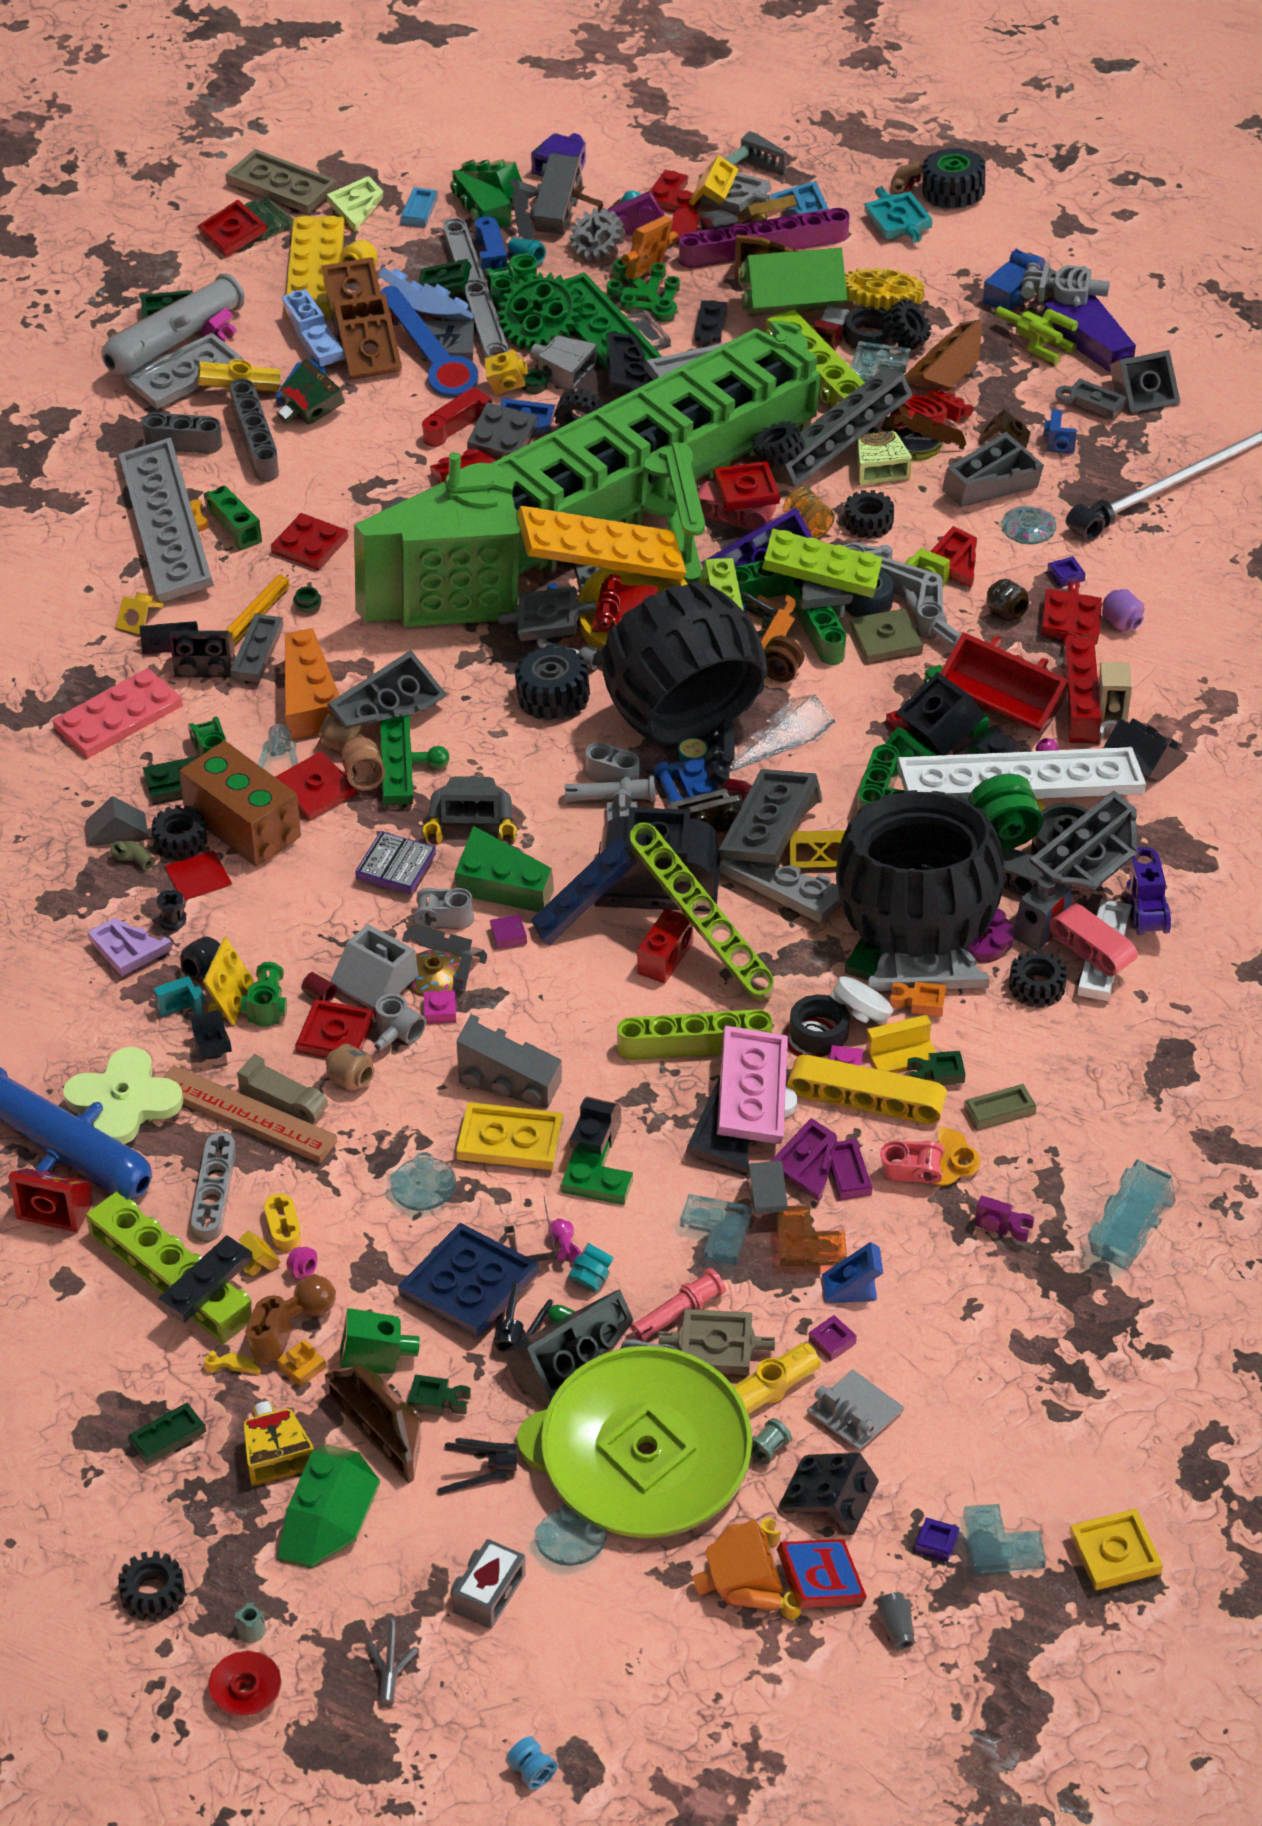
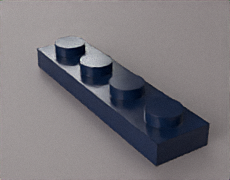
[531,837,637,945]

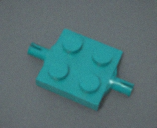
[864,186,933,243]

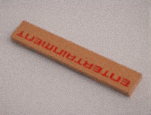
[163,1065,337,1164]

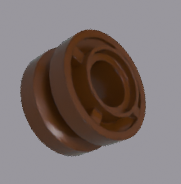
[764,636,805,682]

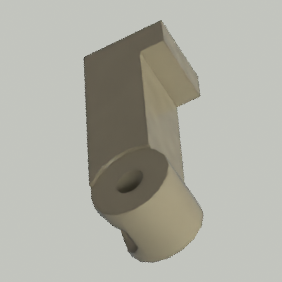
[237,1054,328,1124]

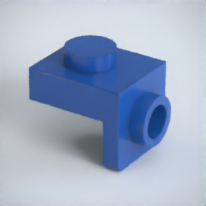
[1043,409,1077,453]

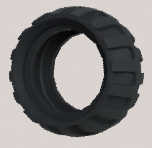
[601,582,767,747]
[836,790,1004,957]

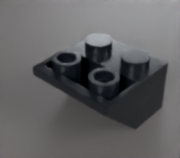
[169,631,235,677]
[1103,718,1189,781]

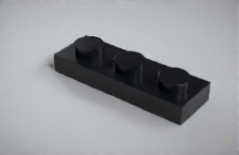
[158,1235,253,1323]

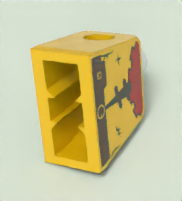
[243,1401,314,1487]

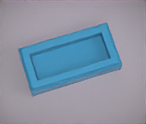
[400,187,438,228]

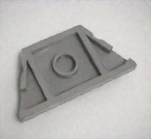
[868,947,990,991]

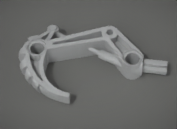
[831,542,962,647]

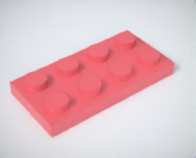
[52,668,183,759]

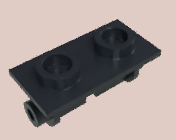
[139,621,199,654]

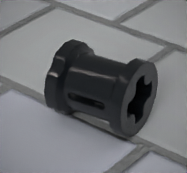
[157,890,187,931]

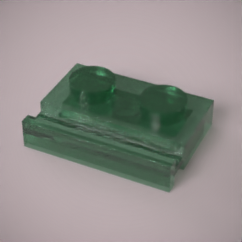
[244,195,294,241]

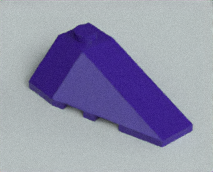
[700,507,813,567]

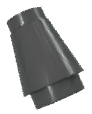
[875,1592,915,1650]

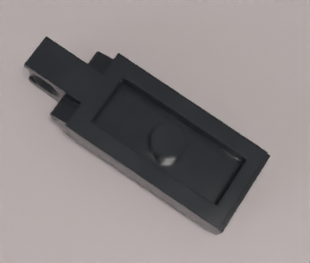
[695,300,728,348]
[706,718,735,787]

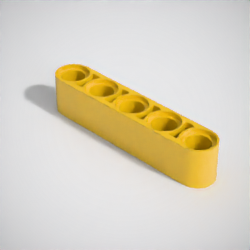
[787,1055,947,1125]

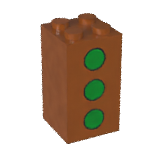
[179,740,301,867]

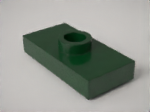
[845,937,886,980]
[128,1402,206,1466]

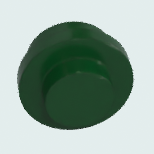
[293,586,322,612]

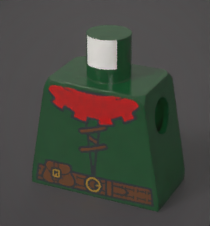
[277,358,345,425]

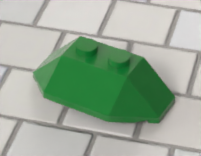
[277,1444,380,1569]

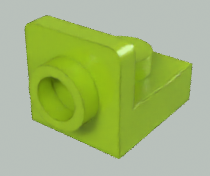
[905,548,950,587]

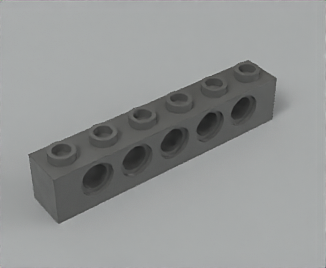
[770,368,913,487]

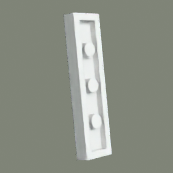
[1078,899,1132,1001]

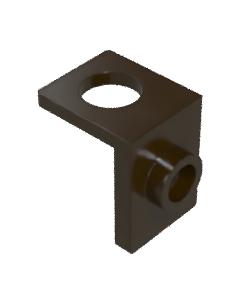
[978,409,1031,449]

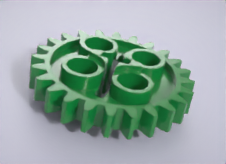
[498,272,583,352]

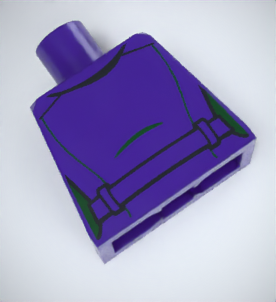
[531,133,586,176]

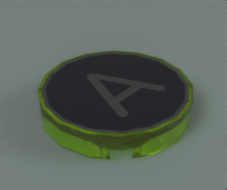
[891,426,944,460]

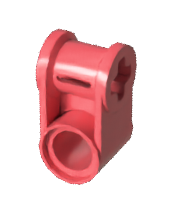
[880,1140,945,1184]

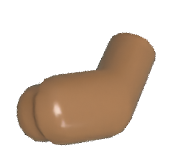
[891,161,922,193]

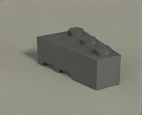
[530,153,584,235]
[942,432,1044,507]

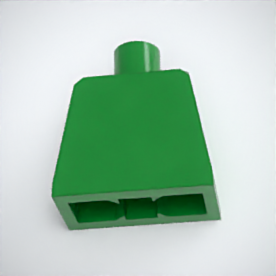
[340,1308,420,1374]

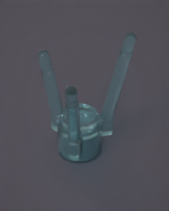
[258,724,298,768]

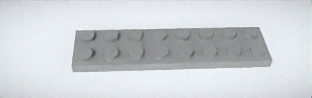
[119,437,214,603]

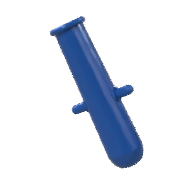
[0,1067,152,1200]

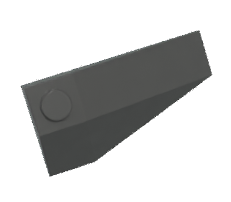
[327,650,447,728]

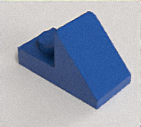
[822,1242,884,1303]

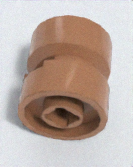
[341,737,385,791]

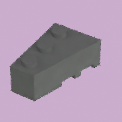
[456,1014,562,1108]

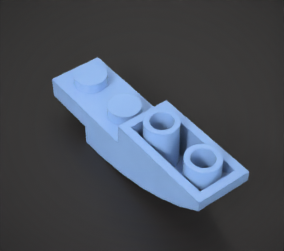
[378,267,475,320]
[281,289,345,367]

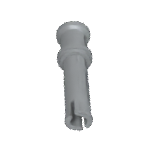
[565,776,656,803]

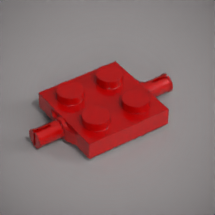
[1041,581,1102,653]

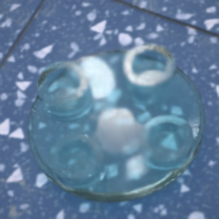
[390,1152,456,1211]
[535,1503,607,1566]

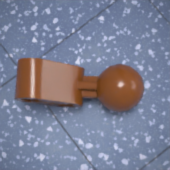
[245,1274,336,1364]

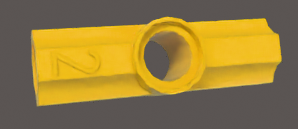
[197,359,281,392]
[734,1342,821,1414]

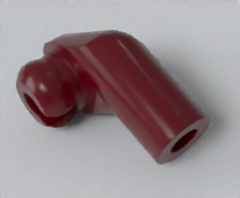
[721,779,752,804]

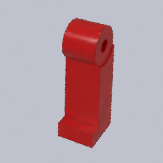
[422,386,492,447]

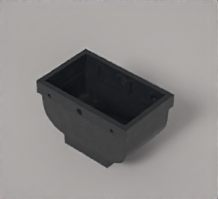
[594,807,721,912]

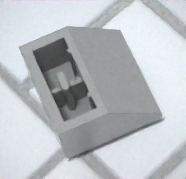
[330,924,419,1012]

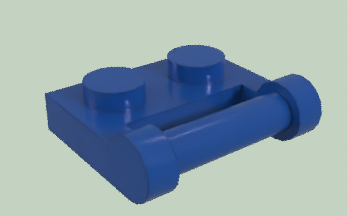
[652,757,718,807]

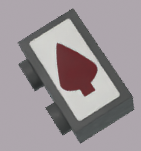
[450,1538,526,1629]

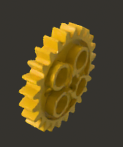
[845,267,925,310]

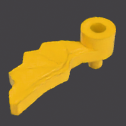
[204,1351,261,1375]

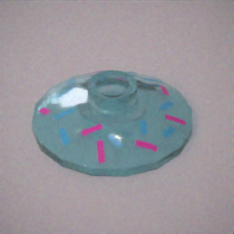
[1001,506,1057,544]

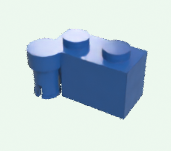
[983,248,1045,312]

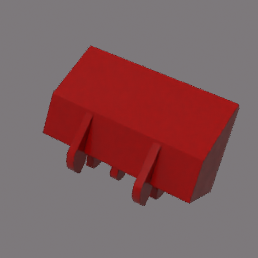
[940,632,1069,732]

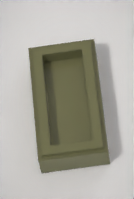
[964,1083,1037,1131]

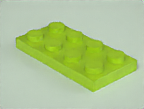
[762,529,883,598]

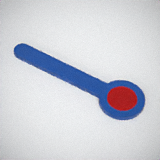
[381,286,479,398]

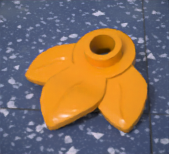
[927,1127,981,1186]

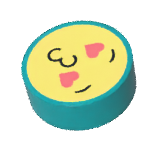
[678,738,708,762]

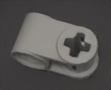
[413,888,474,929]

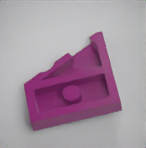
[607,191,672,235]
[771,1118,837,1201]

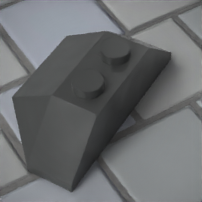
[1030,790,1137,890]

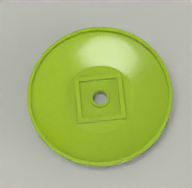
[542,1346,752,1538]

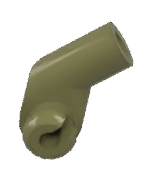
[110,841,155,870]

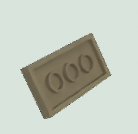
[225,149,337,214]

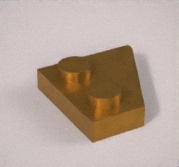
[735,195,797,225]

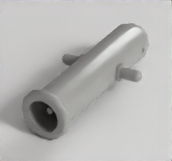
[101,273,245,375]

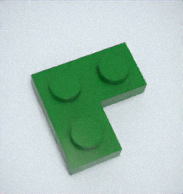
[561,1141,633,1205]

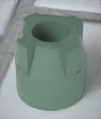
[235,1602,266,1643]

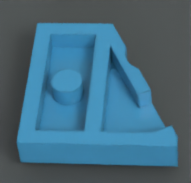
[770,181,829,215]

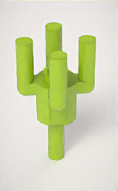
[995,306,1078,365]

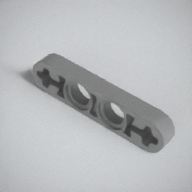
[191,1132,236,1242]

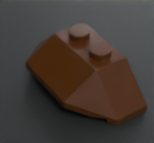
[325,1365,422,1483]

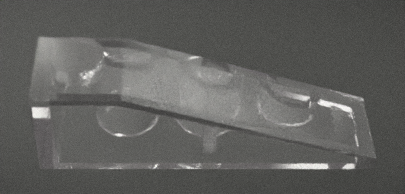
[730,694,836,772]

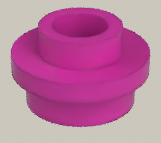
[286,1246,318,1280]

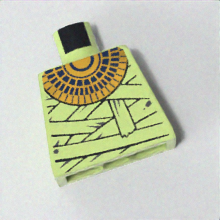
[857,427,912,485]

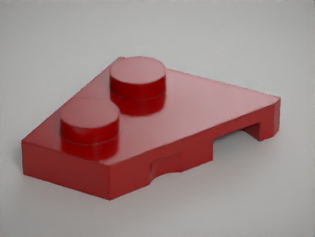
[430,449,496,483]
[930,526,977,588]

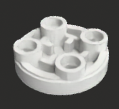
[830,977,893,1025]

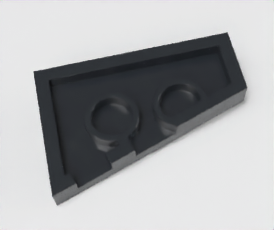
[606,332,653,393]
[686,1076,749,1176]

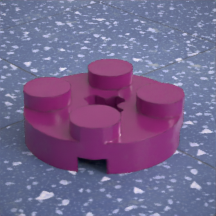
[964,908,1014,962]

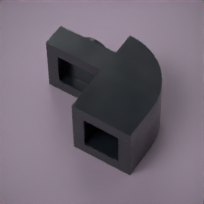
[570,1096,621,1155]

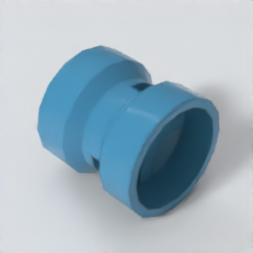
[506,1736,558,1790]

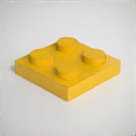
[1069,1508,1163,1591]

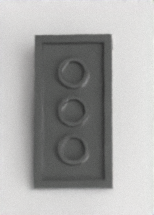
[719,769,822,864]

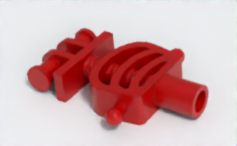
[892,388,973,429]

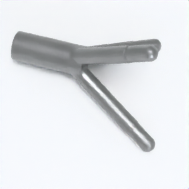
[366,1618,418,1706]

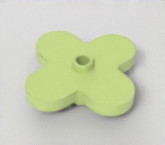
[63,1047,183,1144]

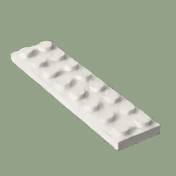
[897,747,1146,800]

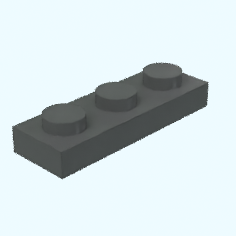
[230,613,283,683]

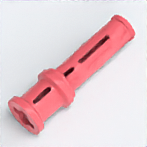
[630,1268,726,1342]

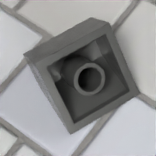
[1109,350,1181,413]

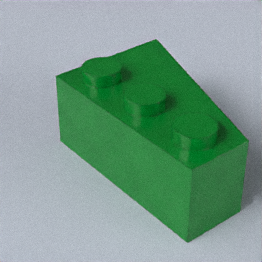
[455,826,554,912]

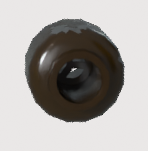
[986,578,1029,621]

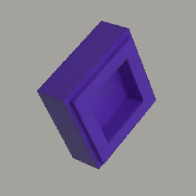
[1047,556,1086,588]
[915,1517,960,1562]

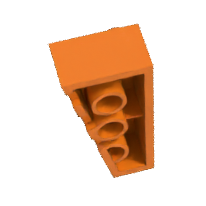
[285,628,340,741]

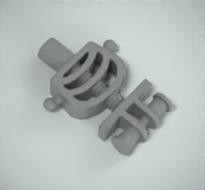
[1021,263,1110,306]

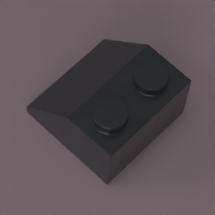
[896,672,986,756]

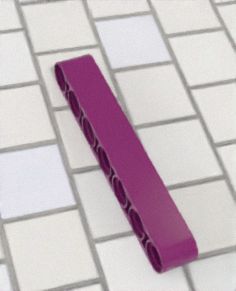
[679,208,850,268]

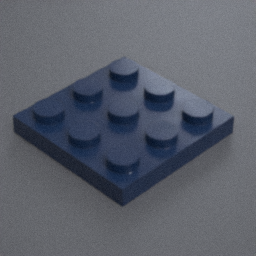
[398,1223,540,1337]

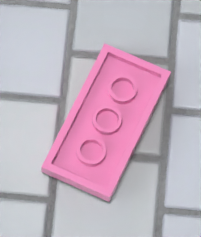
[717,1026,788,1144]

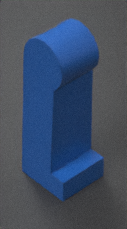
[475,216,507,277]

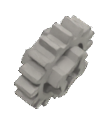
[569,208,625,262]

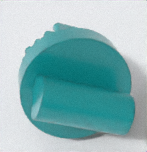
[568,1242,614,1292]

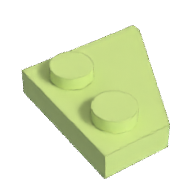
[327,176,383,232]

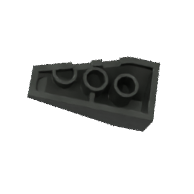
[502,1290,633,1409]

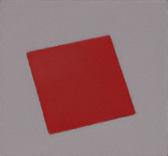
[165,850,232,900]

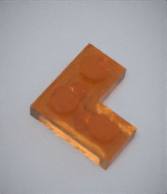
[776,1205,847,1267]

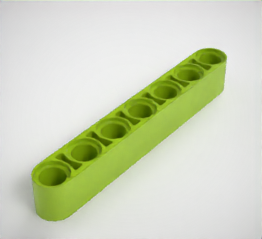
[630,823,774,1001]

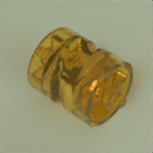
[783,487,835,538]

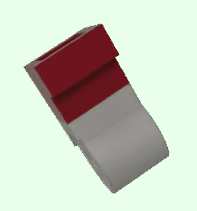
[813,305,850,351]

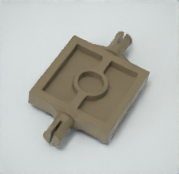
[658,1309,775,1375]

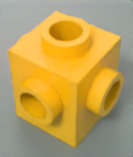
[485,349,528,395]

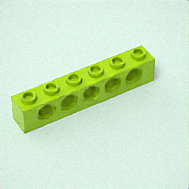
[765,309,865,408]
[86,1192,252,1345]

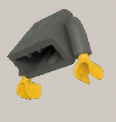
[423,775,517,844]

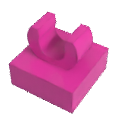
[201,308,237,342]

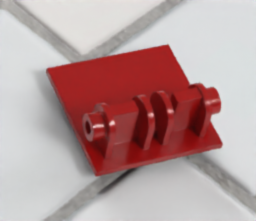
[592,574,658,633]

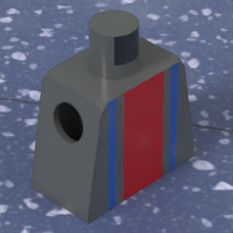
[1014,875,1072,951]

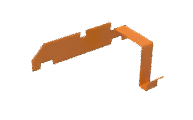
[754,595,796,649]

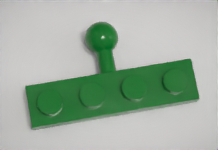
[380,714,450,805]

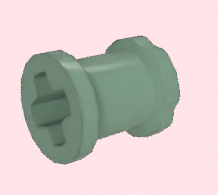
[751,1418,792,1464]

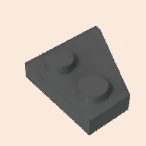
[800,580,853,609]

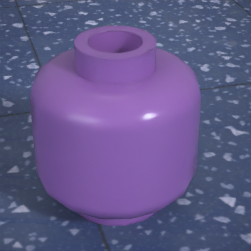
[1102,589,1145,631]

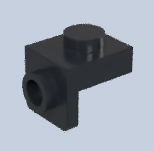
[190,1010,232,1059]

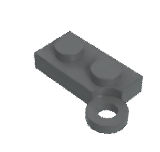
[1055,378,1127,420]

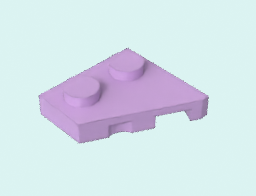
[88,918,172,977]

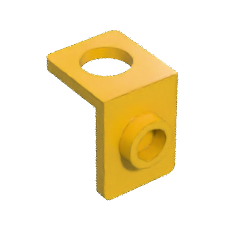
[116,592,164,634]

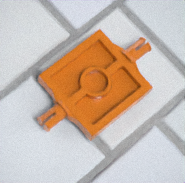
[621,215,679,280]

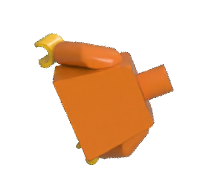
[693,1518,802,1620]

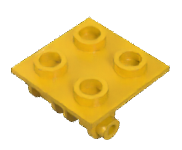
[203,937,254,1026]

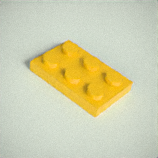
[456,1102,564,1170]

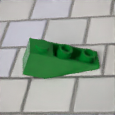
[458,159,523,199]
[450,169,512,228]

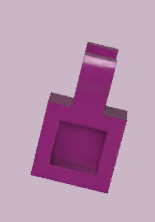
[975,1195,1034,1242]

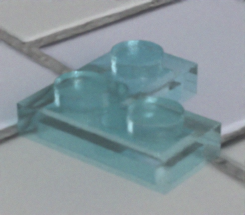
[851,341,911,382]
[680,1194,753,1265]
[963,1504,1046,1574]

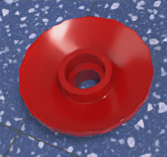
[208,1650,282,1716]

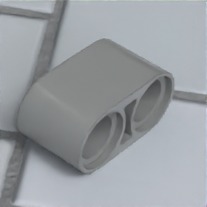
[585,742,639,783]

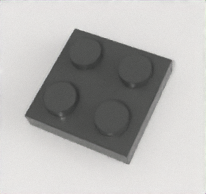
[467,402,538,458]

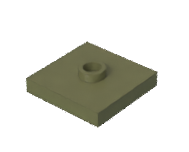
[850,608,923,663]

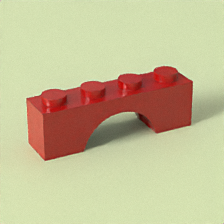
[1063,637,1101,743]

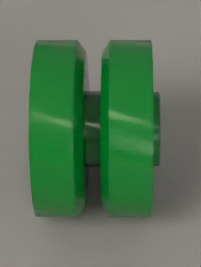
[968,773,1044,850]

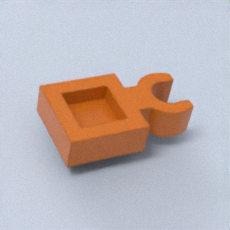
[890,982,946,1017]

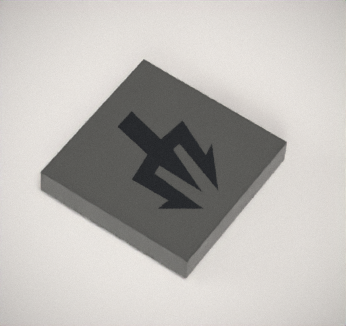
[420,320,474,361]

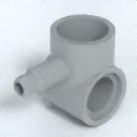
[374,993,426,1051]

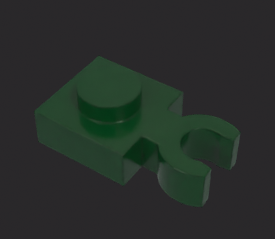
[907,1050,966,1085]
[407,1374,471,1415]

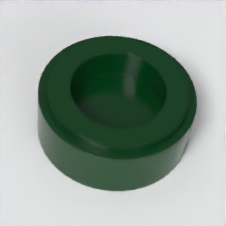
[521,369,548,394]

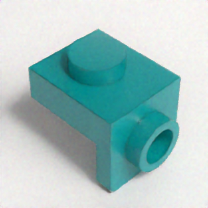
[153,976,205,1017]

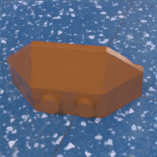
[905,319,982,392]

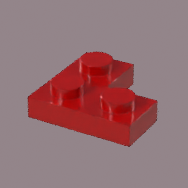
[649,169,701,213]

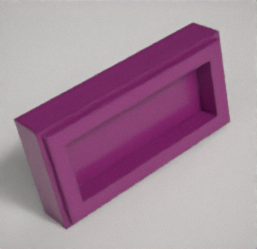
[830,1139,872,1200]

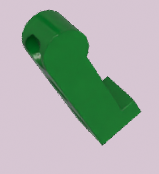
[204,485,262,550]

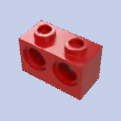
[637,908,693,984]

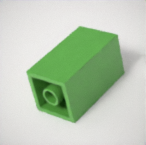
[738,247,847,316]

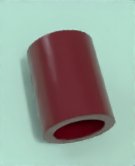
[301,972,337,1002]

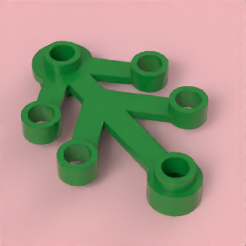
[606,258,680,322]

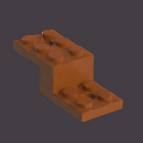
[321,257,402,380]

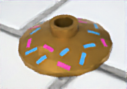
[407,949,461,996]

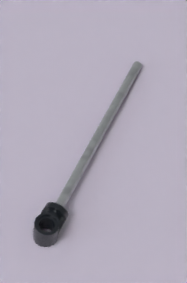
[1066,430,1262,542]

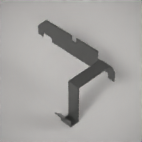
[509,179,536,240]
[402,924,487,991]
[499,1194,557,1262]

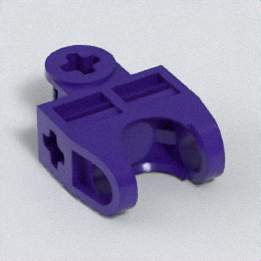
[1125,847,1171,935]

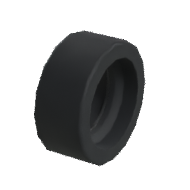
[844,306,893,353]
[789,994,850,1054]

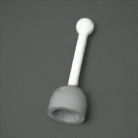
[537,638,602,670]

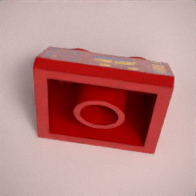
[8,1168,93,1233]

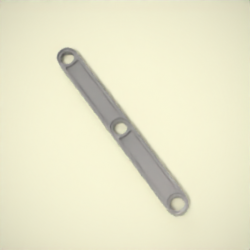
[443,218,508,359]

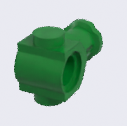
[485,252,537,291]
[241,961,287,1027]

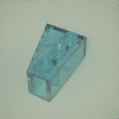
[1088,1159,1176,1271]

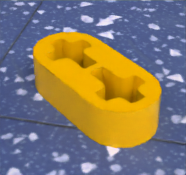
[264,1193,301,1252]

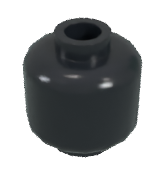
[180,936,220,982]

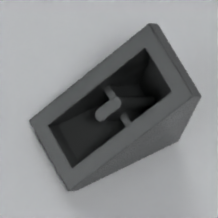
[85,796,149,846]
[746,1160,788,1214]

